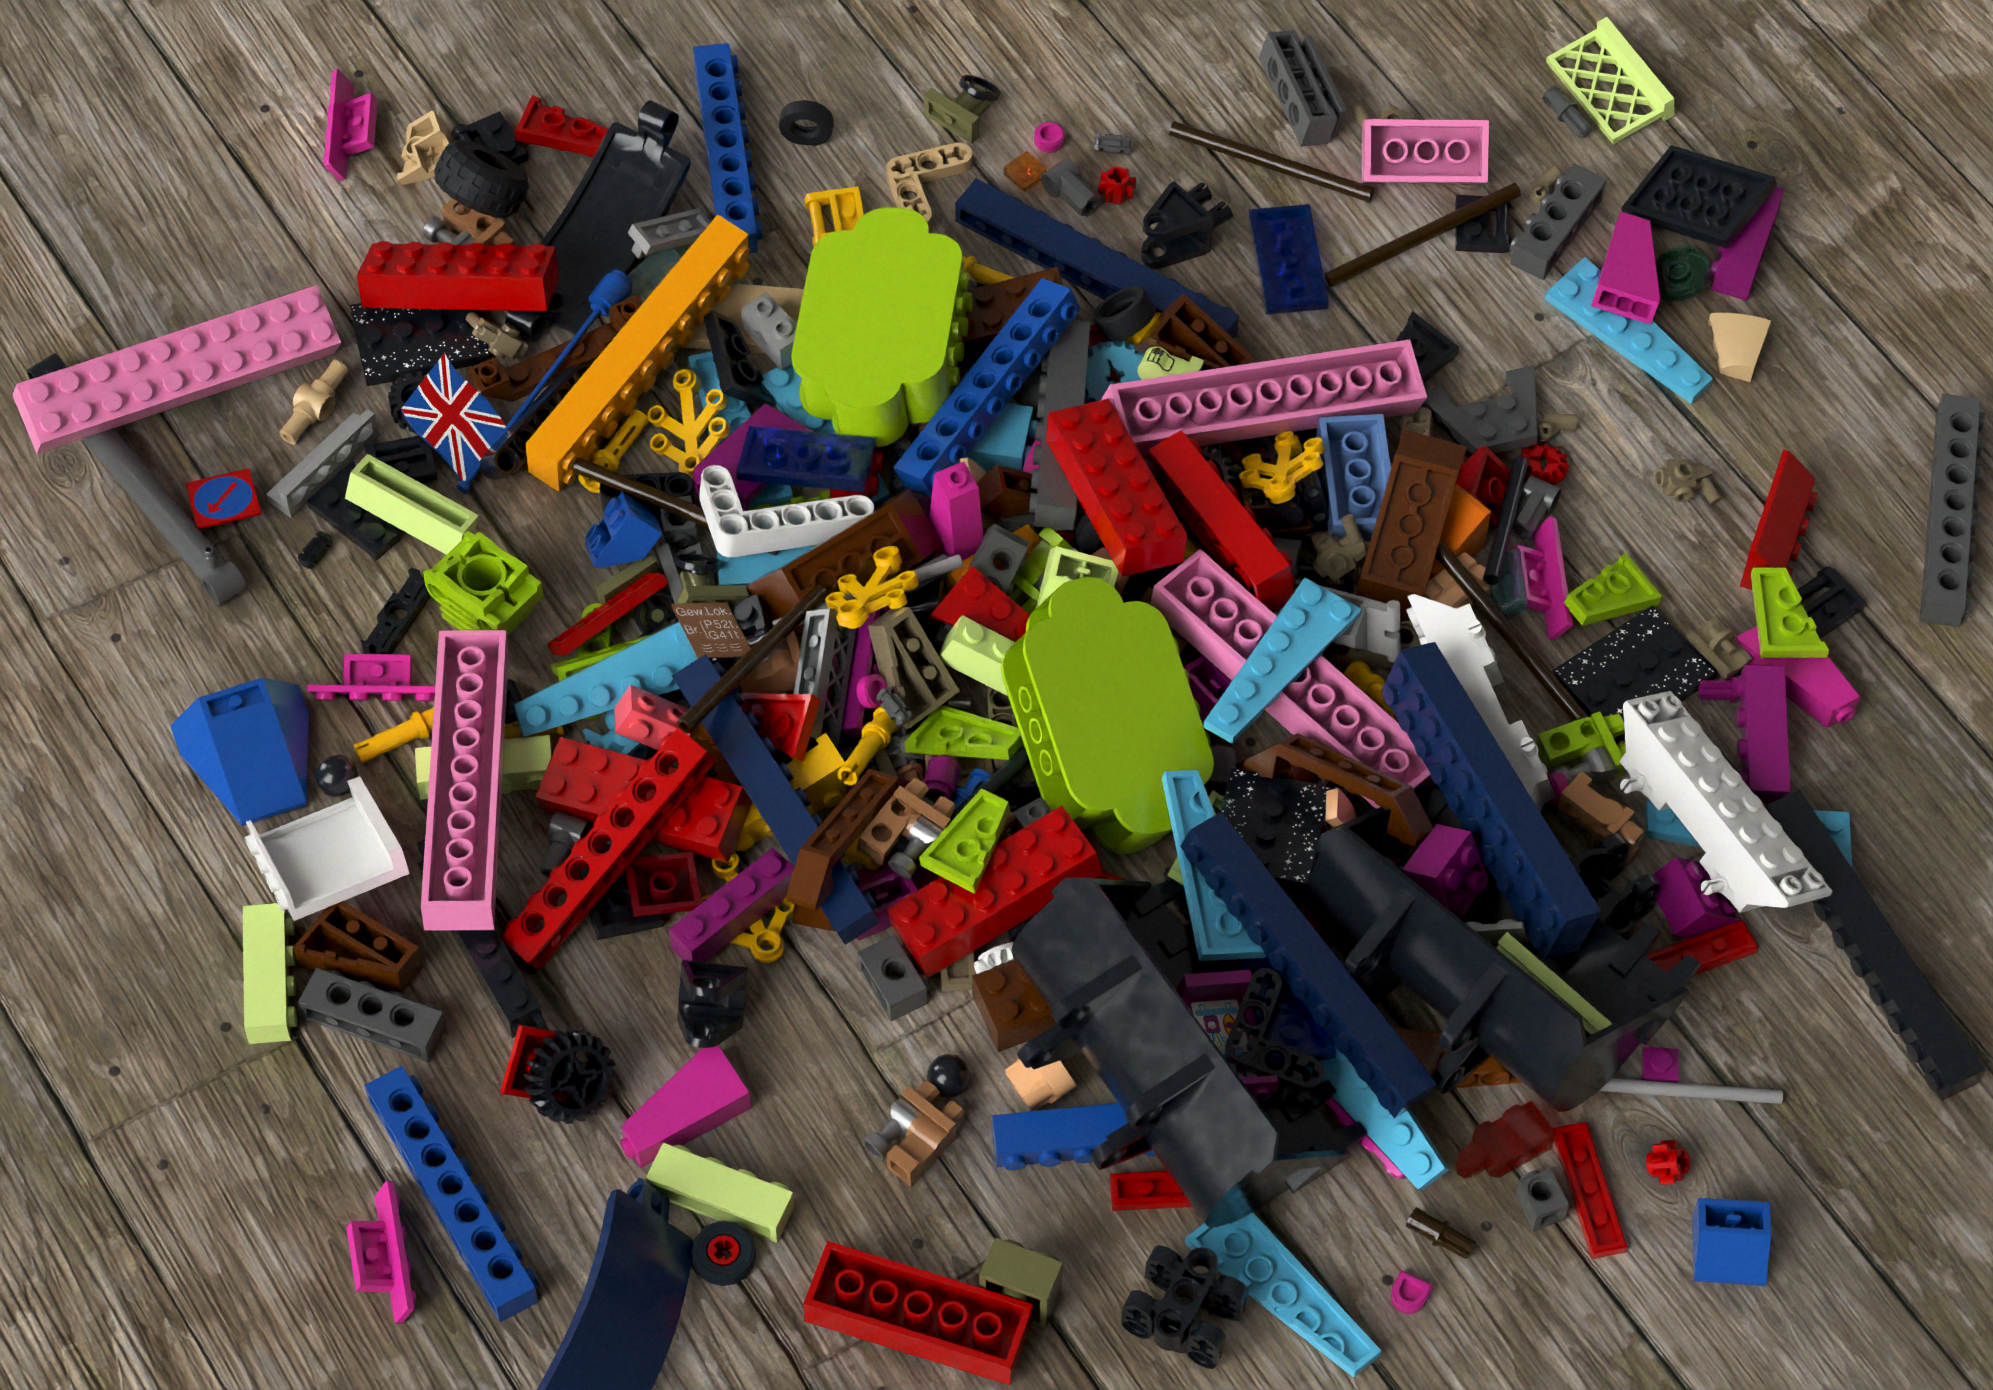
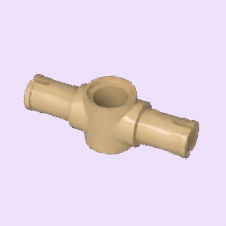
[279,360,349,445]

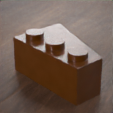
[1134,294,1254,371]
[293,901,423,992]

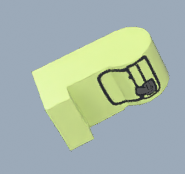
[1137,346,1204,380]

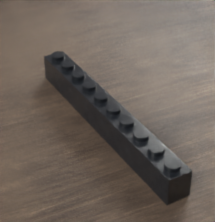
[1765,790,1986,1101]

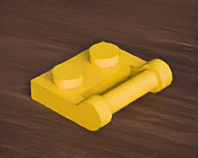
[804,186,864,247]

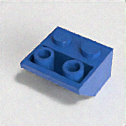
[585,492,663,569]
[1692,1198,1771,1286]

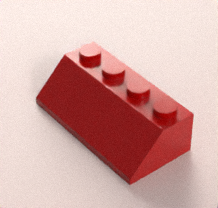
[1740,449,1818,590]

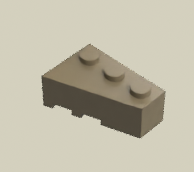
[868,607,960,729]

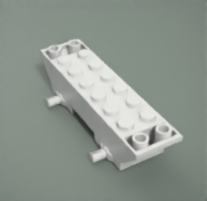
[1406,594,1556,812]
[1620,691,1833,913]

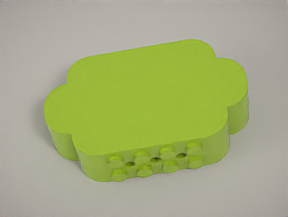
[791,207,973,447]
[1001,577,1214,854]

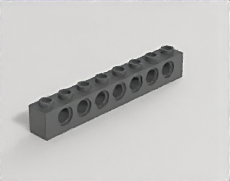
[1919,393,1985,627]

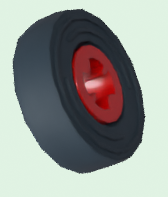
[691,1221,756,1286]

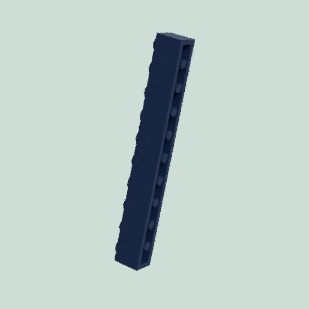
[955,178,1239,339]
[672,654,880,945]
[1180,812,1437,1118]

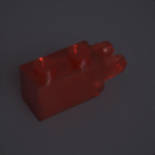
[1455,1101,1556,1179]

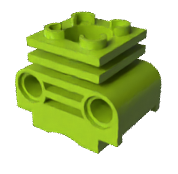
[423,530,543,636]

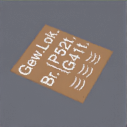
[670,602,751,658]

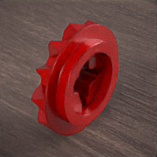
[1520,441,1569,485]

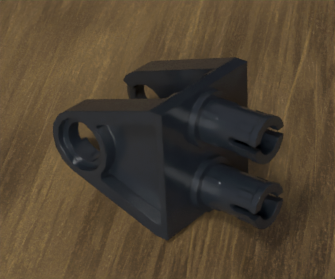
[1141,181,1233,269]
[677,960,748,1048]

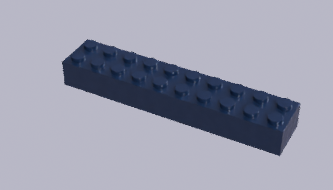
[1381,642,1601,960]

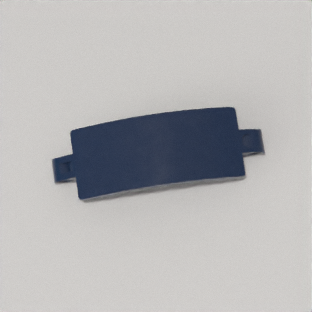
[537,1178,693,1390]

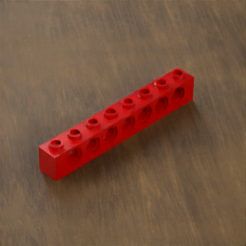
[501,727,717,971]

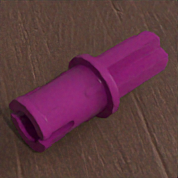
[1698,677,1740,703]

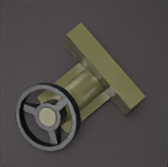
[924,75,1001,144]
[596,553,679,635]
[675,554,749,606]

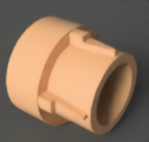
[1005,1056,1077,1111]

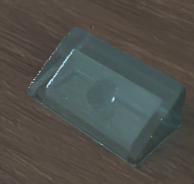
[627,248,681,303]
[1492,548,1528,620]

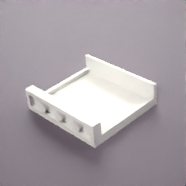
[245,776,410,921]

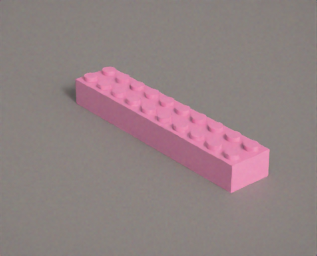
[13,285,341,454]
[1101,339,1427,455]
[1150,549,1435,809]
[421,630,509,931]

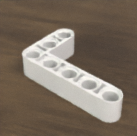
[699,465,874,557]

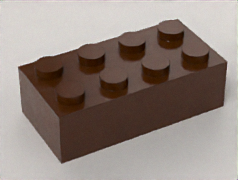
[957,267,1064,368]
[972,960,1057,1052]

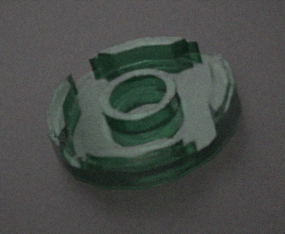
[1655,246,1711,301]

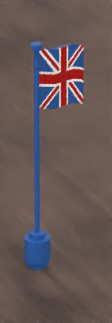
[401,270,633,494]

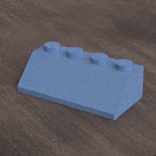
[1316,414,1391,542]

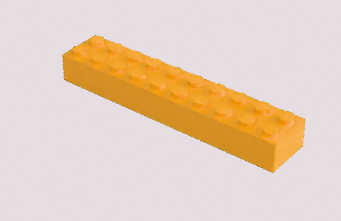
[526,214,750,492]

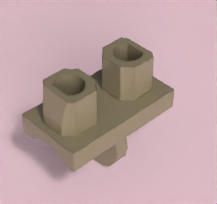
[1687,617,1752,680]

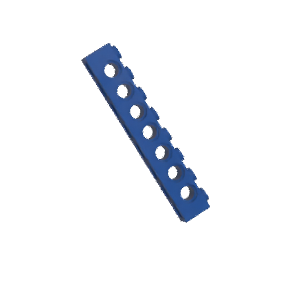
[693,43,763,253]
[893,278,1081,498]
[364,1066,540,1322]

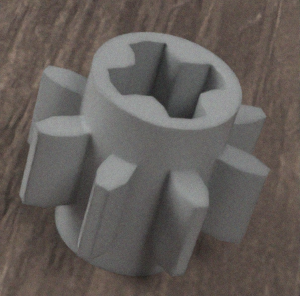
[885,728,924,769]

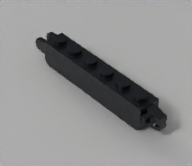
[417,839,549,1038]

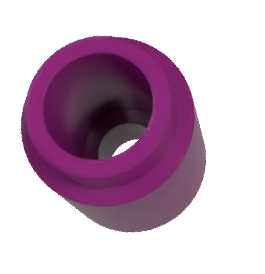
[923,755,961,802]

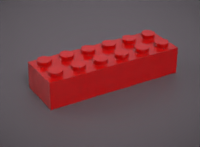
[357,241,560,311]
[1045,399,1187,577]
[1148,430,1296,613]
[535,737,753,863]
[886,806,1103,978]
[803,1241,1033,1385]

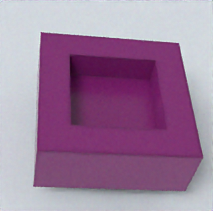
[1642,1046,1679,1083]

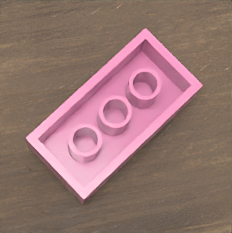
[1361,119,1489,184]

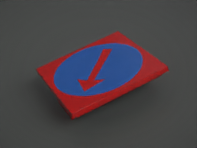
[186,468,261,529]

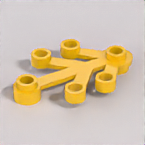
[647,369,730,480]
[1239,431,1325,504]
[825,546,919,629]
[701,851,795,963]

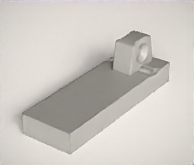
[628,208,711,259]

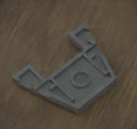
[1421,365,1537,455]

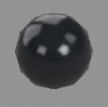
[315,754,358,797]
[927,1054,971,1098]

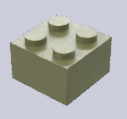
[979,1238,1063,1329]

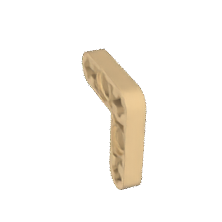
[886,142,972,229]

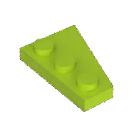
[1564,552,1663,626]
[1751,568,1829,658]
[904,705,1024,760]
[919,788,1010,894]

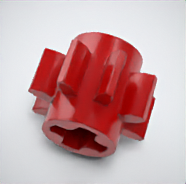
[1098,166,1136,205]
[1646,1140,1690,1185]

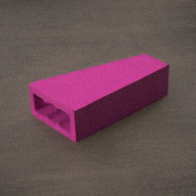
[1591,211,1660,325]
[929,461,983,561]
[1736,626,1860,728]
[620,1045,751,1168]

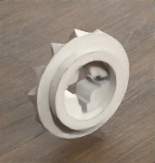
[974,942,1015,974]

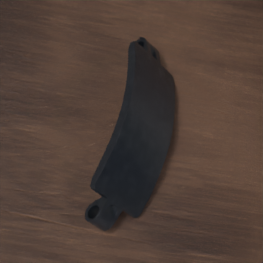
[505,100,691,340]

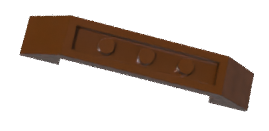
[467,295,643,402]
[1244,733,1433,847]
[786,769,911,910]

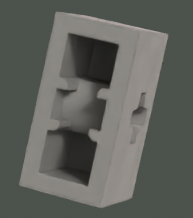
[741,292,797,371]

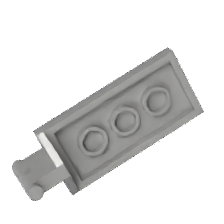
[1274,579,1401,662]

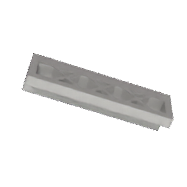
[266,409,379,518]

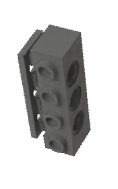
[1259,30,1347,147]
[931,524,1029,649]

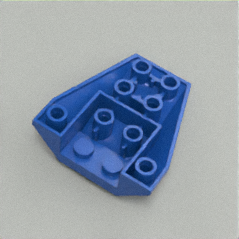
[170,677,309,826]

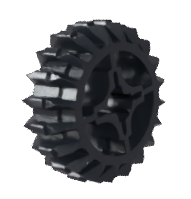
[523,1028,617,1124]

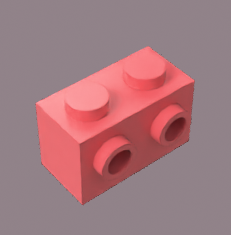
[614,685,691,750]

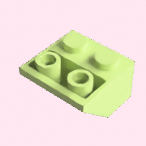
[1036,546,1118,608]

